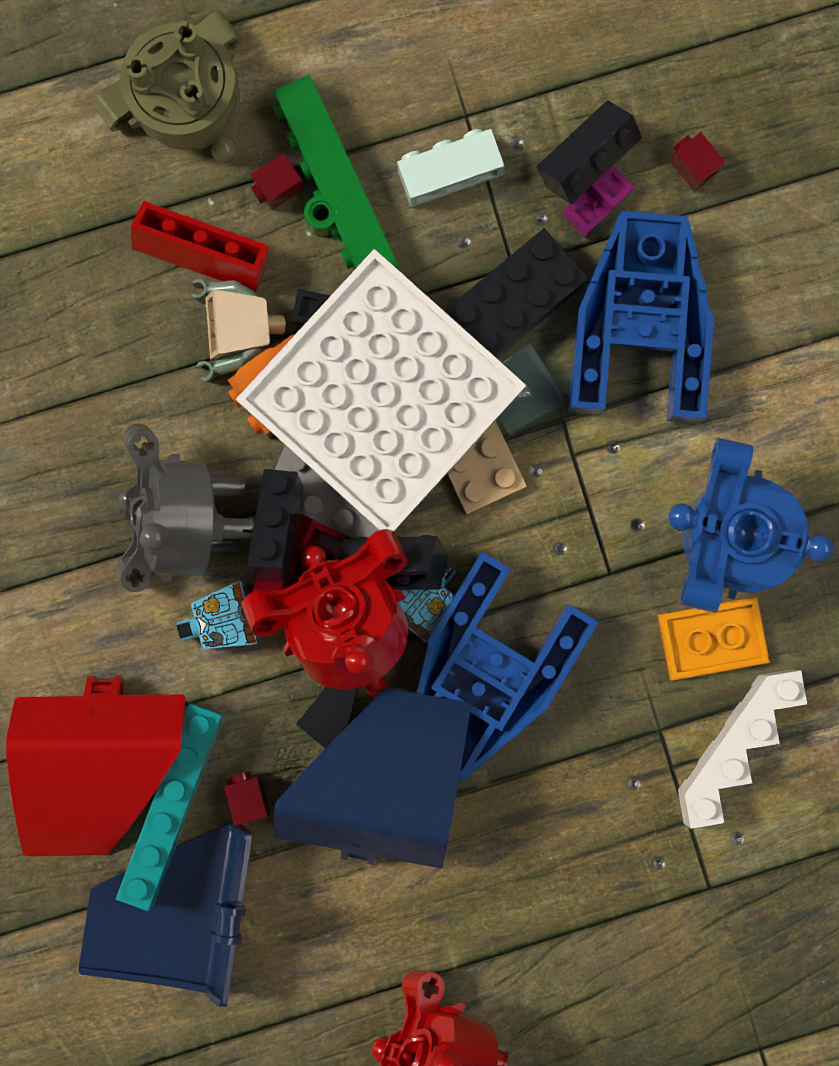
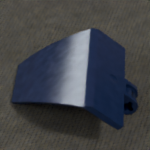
[274,688,471,868]
[78,822,252,1007]

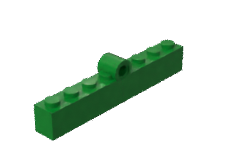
[272,74,402,273]

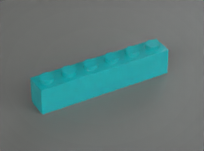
[115,703,226,911]

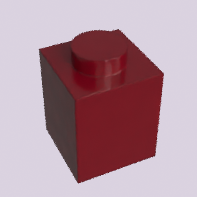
[670,132,726,192]
[250,153,304,210]
[224,771,271,826]

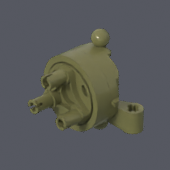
[92,11,241,163]

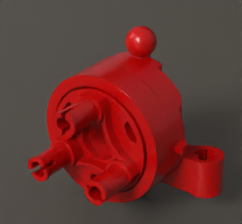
[242,529,409,696]
[371,970,508,1066]

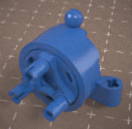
[668,437,834,613]

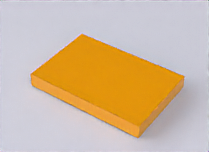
[657,597,770,681]

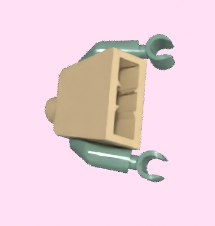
[191,279,285,382]

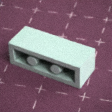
[397,129,504,207]

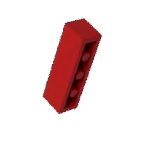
[131,201,269,293]

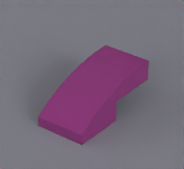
[562,166,635,238]

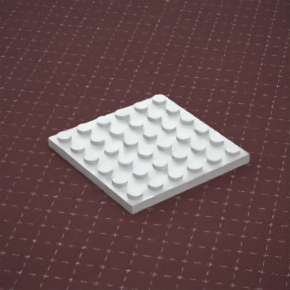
[236,249,526,532]

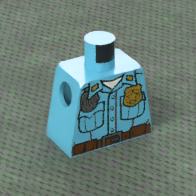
[399,563,456,643]
[177,581,261,649]

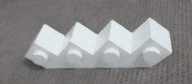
[678,669,807,829]

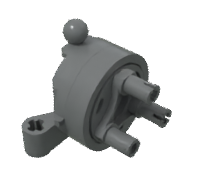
[116,424,254,592]

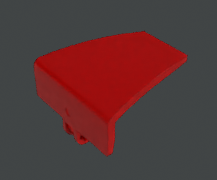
[6,675,186,856]

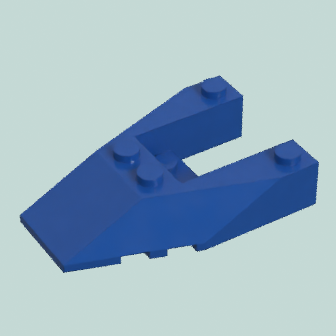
[568,211,714,424]
[417,552,599,781]

